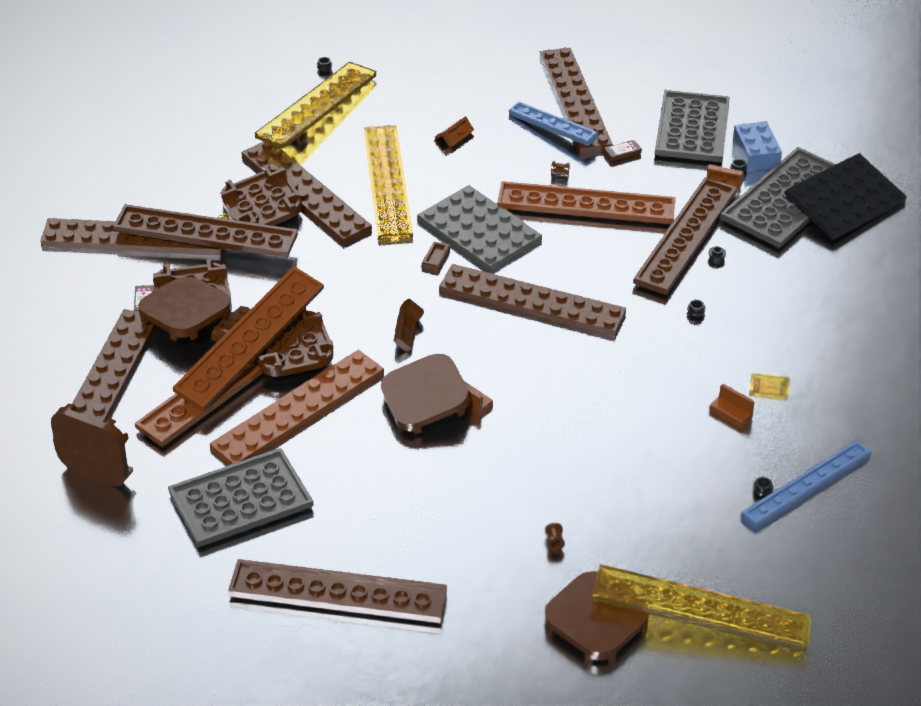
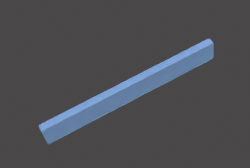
[741,440,871,529]

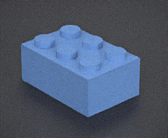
[732,121,782,172]

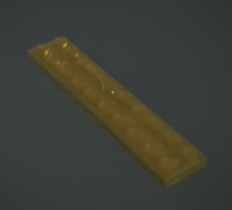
[254,61,377,149]
[363,124,413,241]
[592,564,811,652]

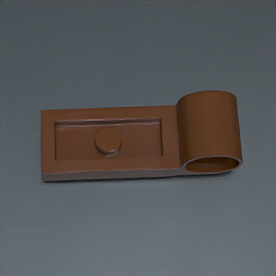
[393,298,424,352]
[211,305,250,342]

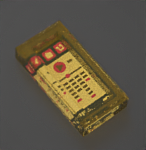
[749,373,790,396]

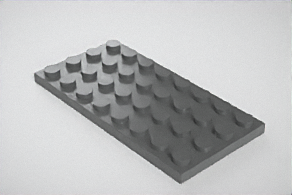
[720,147,836,248]

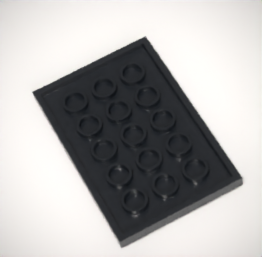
[785,153,907,240]

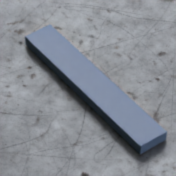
[508,101,599,146]

